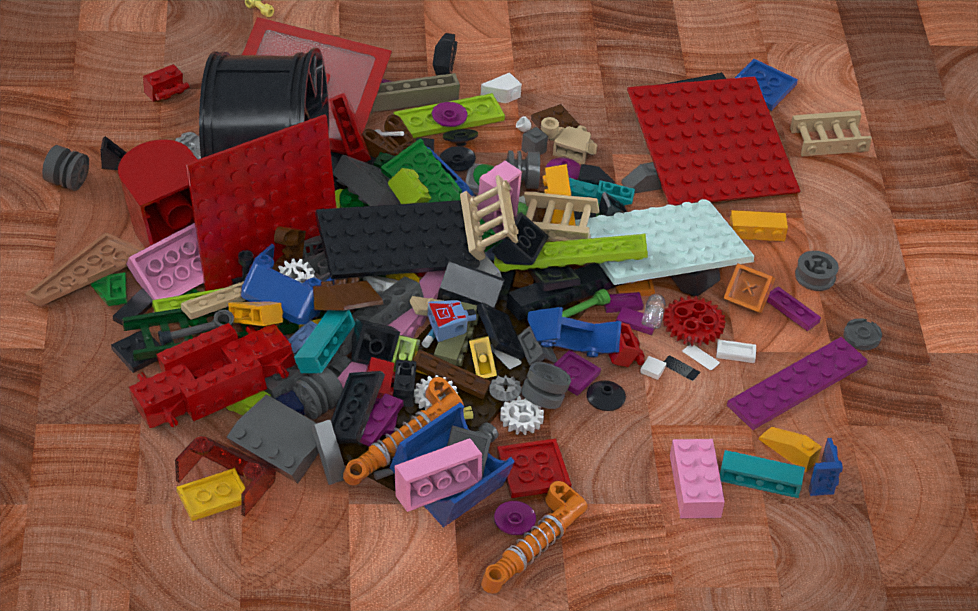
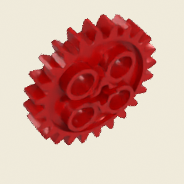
[663,296,726,346]

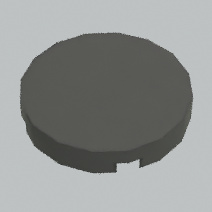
[843,318,882,350]

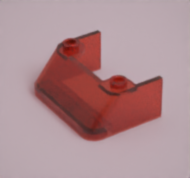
[175,436,276,516]

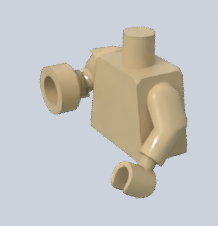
[541,117,597,164]

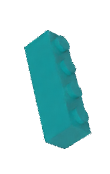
[294,310,355,373]
[720,450,805,498]

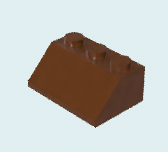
[313,277,383,310]

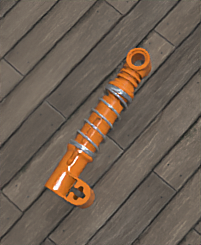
[343,377,464,485]
[481,481,588,594]

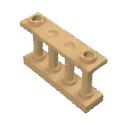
[790,111,872,156]
[460,175,518,261]
[524,192,599,242]

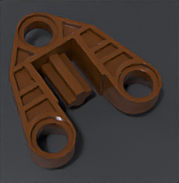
[362,114,414,158]
[272,226,306,272]

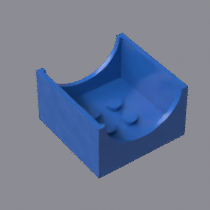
[390,402,515,528]

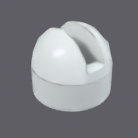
[516,116,531,132]

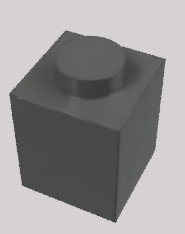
[521,127,548,155]

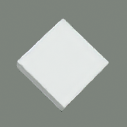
[640,356,666,380]

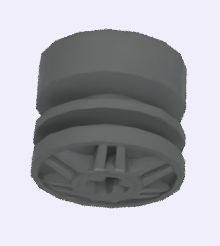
[42,145,89,191]
[505,150,540,189]
[291,367,343,420]

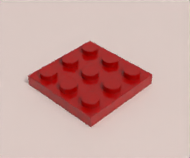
[497,438,572,498]

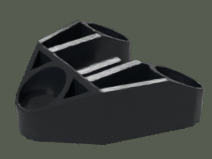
[432,33,458,76]

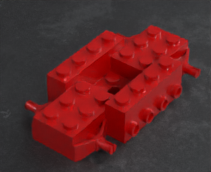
[129,323,296,428]

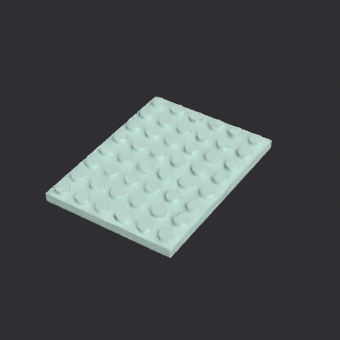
[575,199,754,285]

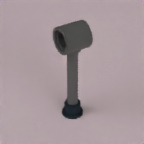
[158,310,234,345]

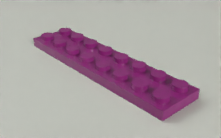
[727,337,868,430]

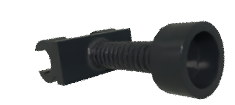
[232,250,254,285]

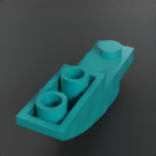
[569,178,635,205]

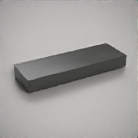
[311,420,345,485]

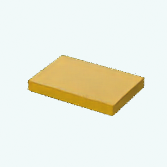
[176,468,251,521]

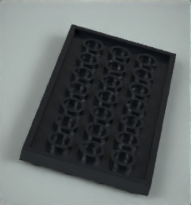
[315,200,480,279]

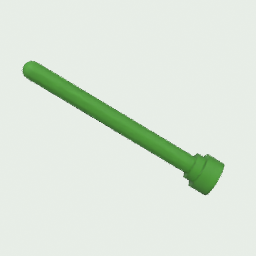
[562,289,610,318]

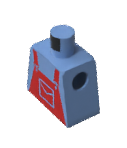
[427,300,476,342]

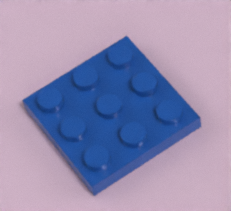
[735,59,798,111]

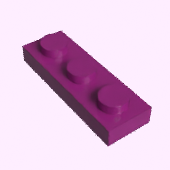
[767,286,821,331]
[360,393,403,446]

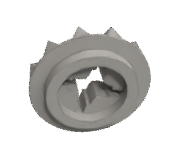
[489,375,521,401]

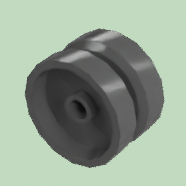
[521,362,571,409]

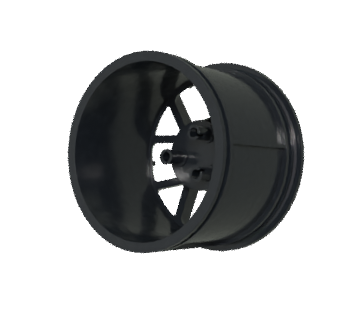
[199,47,329,158]

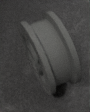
[795,251,839,291]

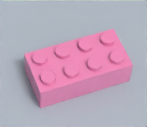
[477,161,522,233]
[395,438,482,512]
[670,439,725,518]

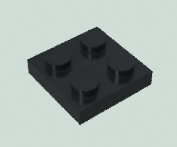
[111,331,161,373]

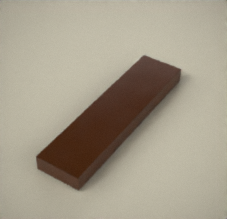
[413,349,491,399]

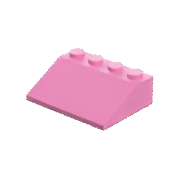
[127,223,204,300]

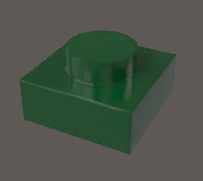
[374,152,395,169]

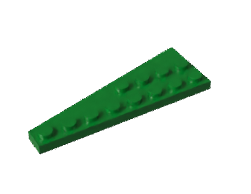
[381,138,497,252]

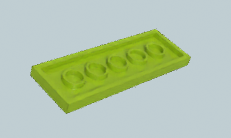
[393,93,505,138]

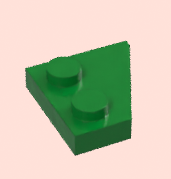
[90,272,127,306]

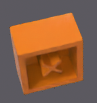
[724,263,776,314]

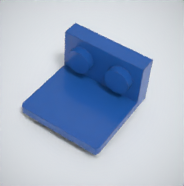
[808,438,843,496]

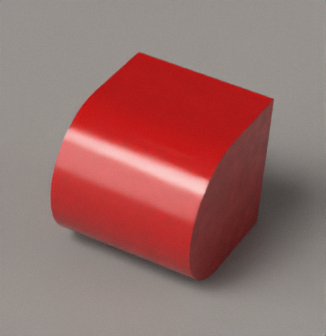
[118,139,198,249]

